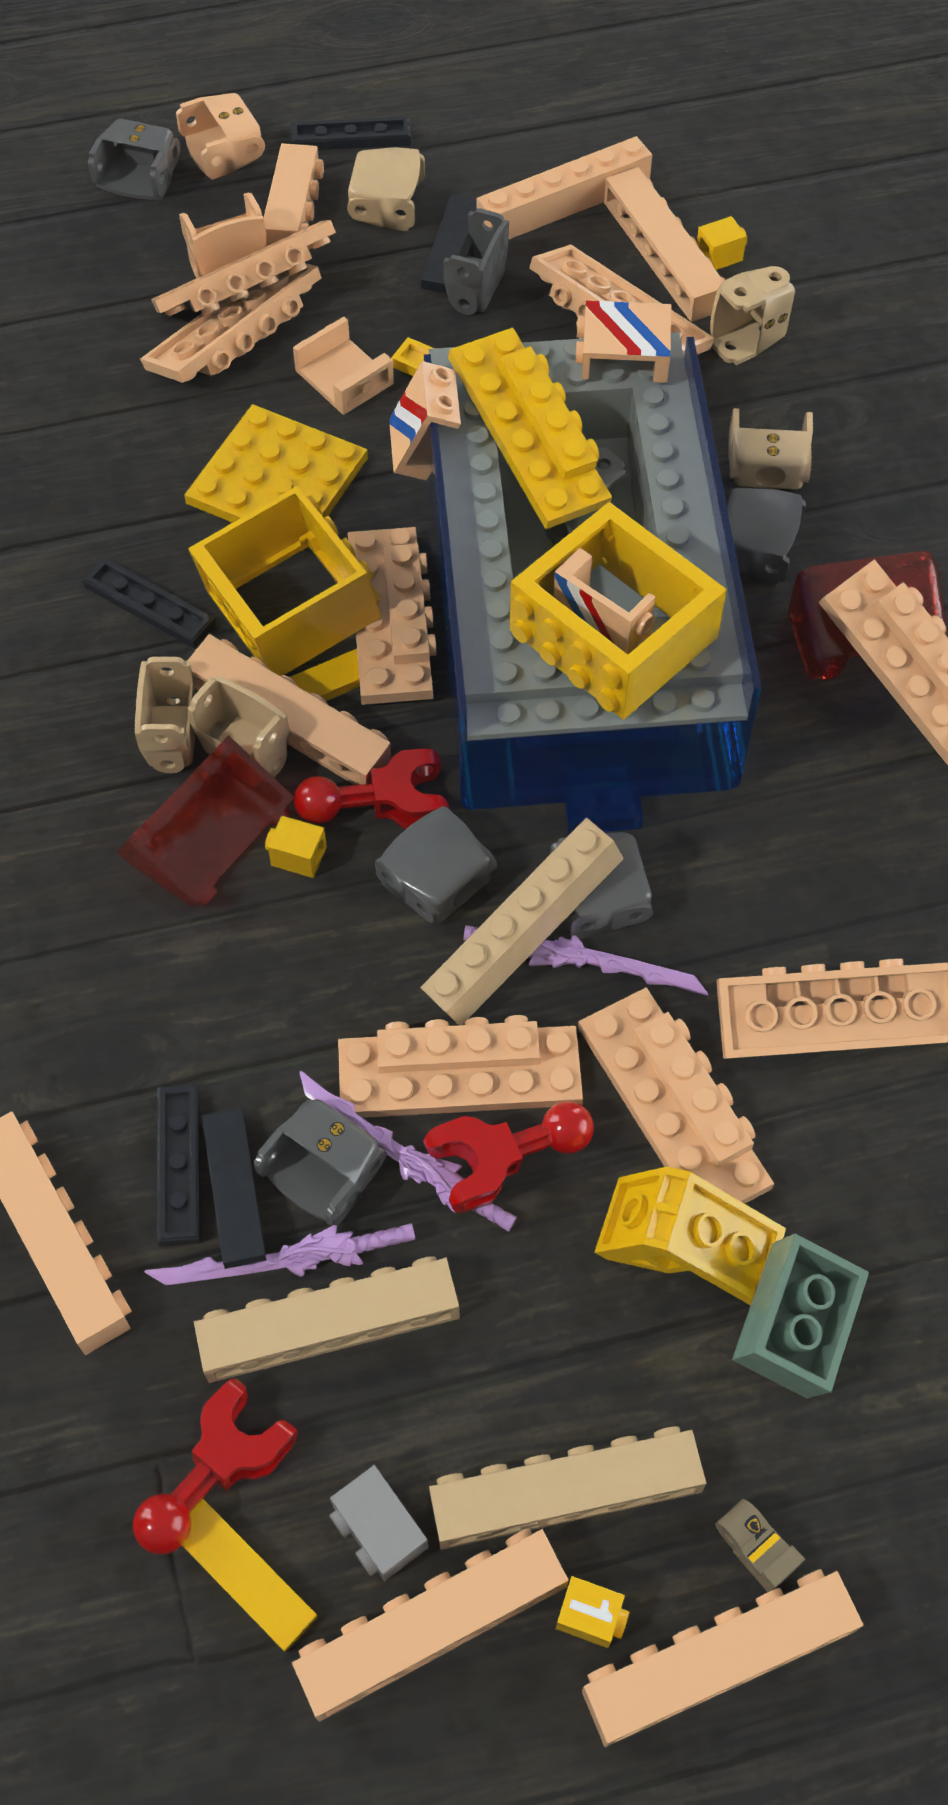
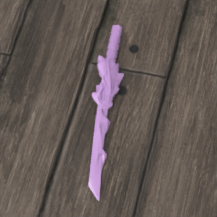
[463,925,708,996]
[300,1071,517,1232]
[144,1223,416,1285]

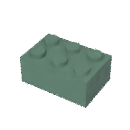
[732,1234,869,1398]

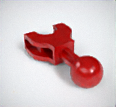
[294,749,450,829]
[423,1101,594,1213]
[133,1378,298,1555]

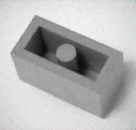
[329,1465,429,1582]

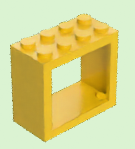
[188,485,381,676]
[510,502,727,720]

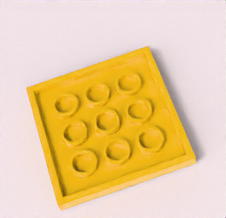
[184,404,368,551]

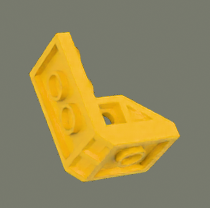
[594,1166,786,1305]

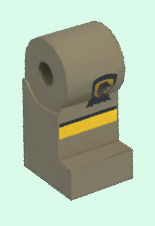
[715,1499,805,1592]

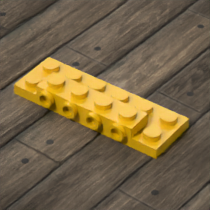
[448,328,612,529]

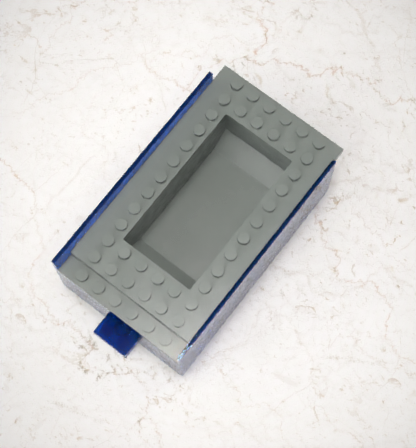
[424,332,762,834]

